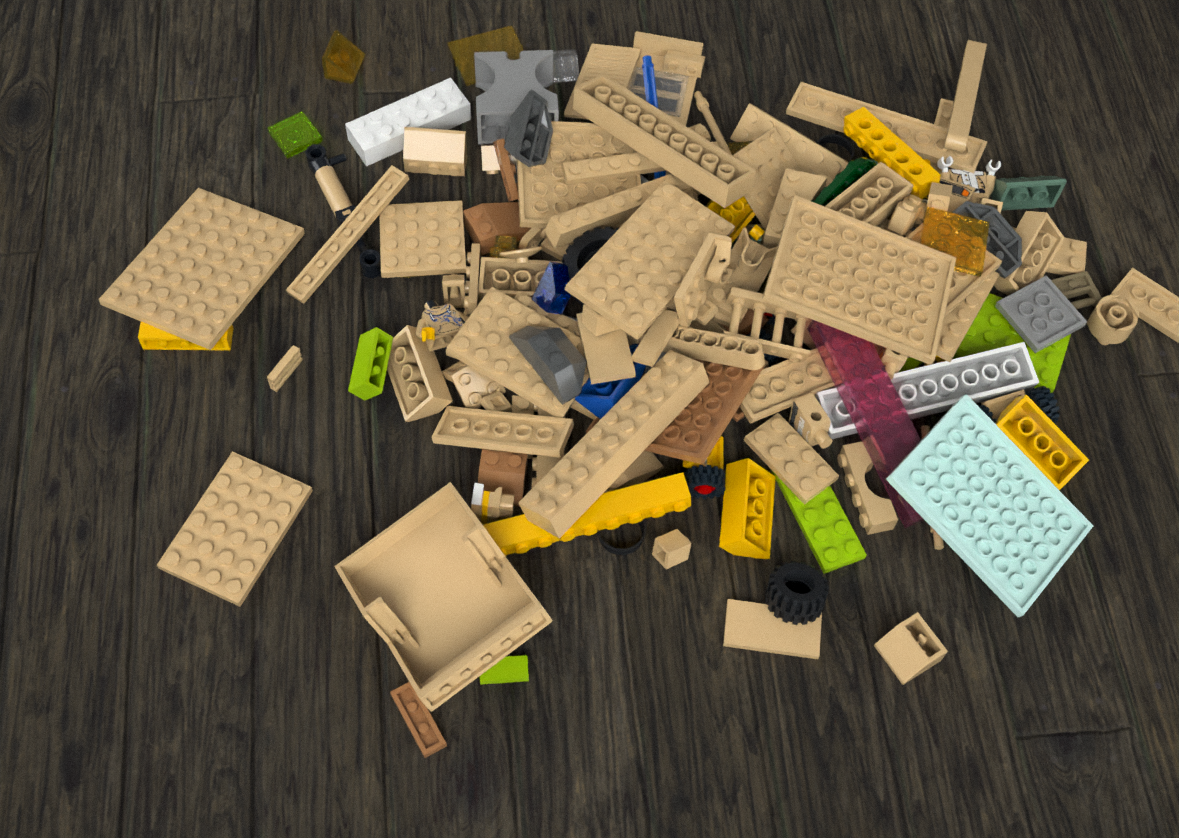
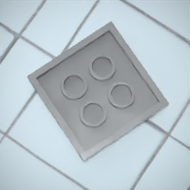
[995,275,1087,353]

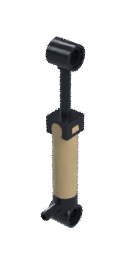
[306,144,381,279]

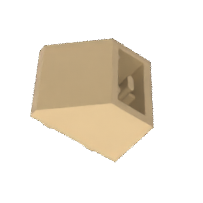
[874,612,948,685]

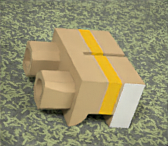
[471,483,514,524]

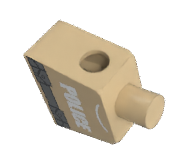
[788,392,833,449]

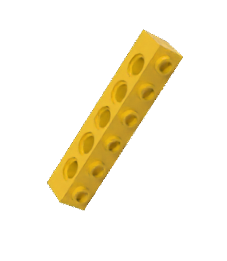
[843,107,941,199]

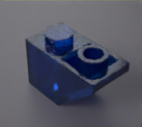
[532,261,571,315]

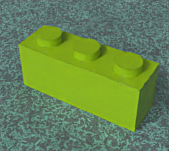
[348,327,393,400]

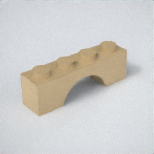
[838,440,898,535]

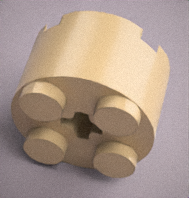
[1087,295,1139,345]

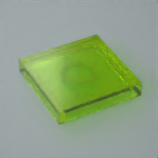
[267,111,323,158]

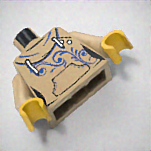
[416,300,469,351]

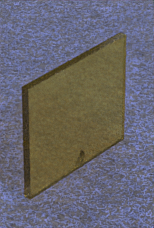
[447,25,524,86]

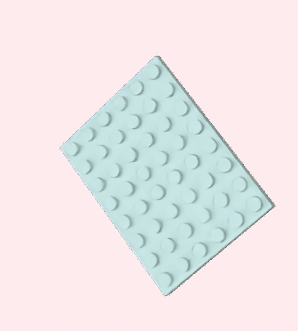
[886,394,1093,617]

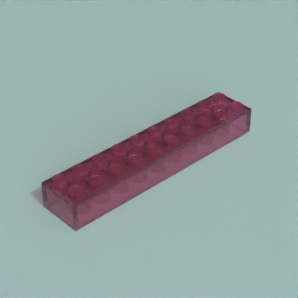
[807,320,925,529]

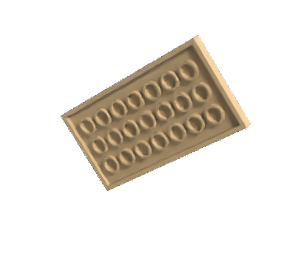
[565,180,735,340]

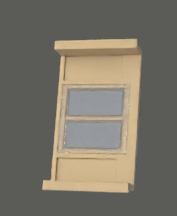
[628,31,703,126]

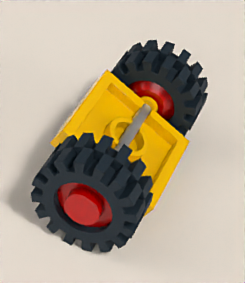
[683,436,725,499]

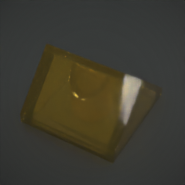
[322,30,365,84]

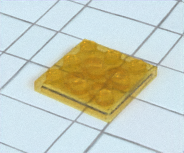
[920,207,990,277]

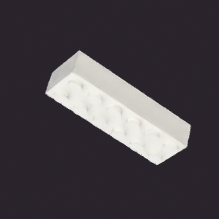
[345,78,471,166]

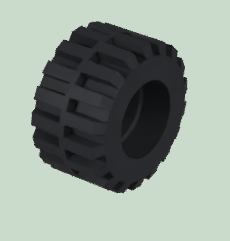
[765,561,829,625]

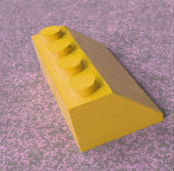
[995,395,1089,490]
[719,458,775,559]

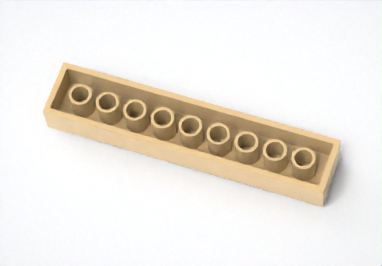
[573,74,756,208]
[518,350,710,539]

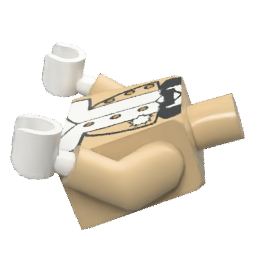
[937,156,1001,204]

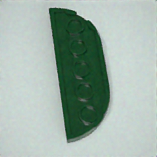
[812,157,877,207]

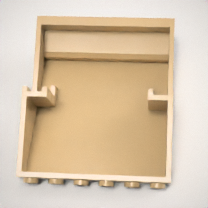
[334,482,553,712]

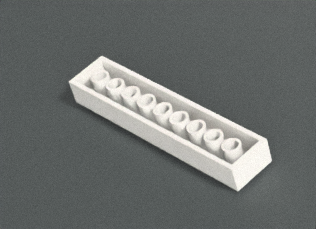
[815,342,1039,439]

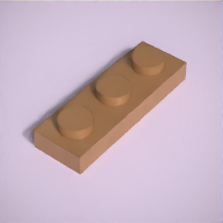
[493,138,519,202]
[390,682,447,758]

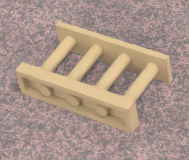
[722,287,812,363]

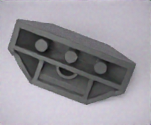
[504,90,553,167]
[950,201,1022,279]
[509,326,587,405]

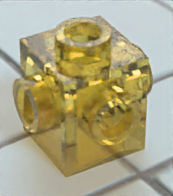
[489,235,517,259]

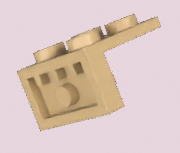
[442,361,506,409]

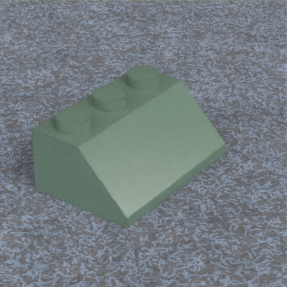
[991,176,1067,211]

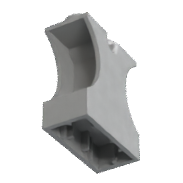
[474,50,559,144]

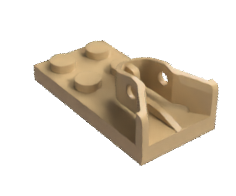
[706,227,778,323]
[674,232,736,327]

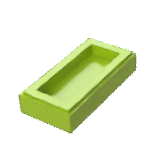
[480,655,529,684]

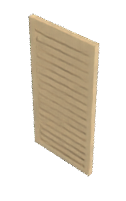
[564,44,641,120]

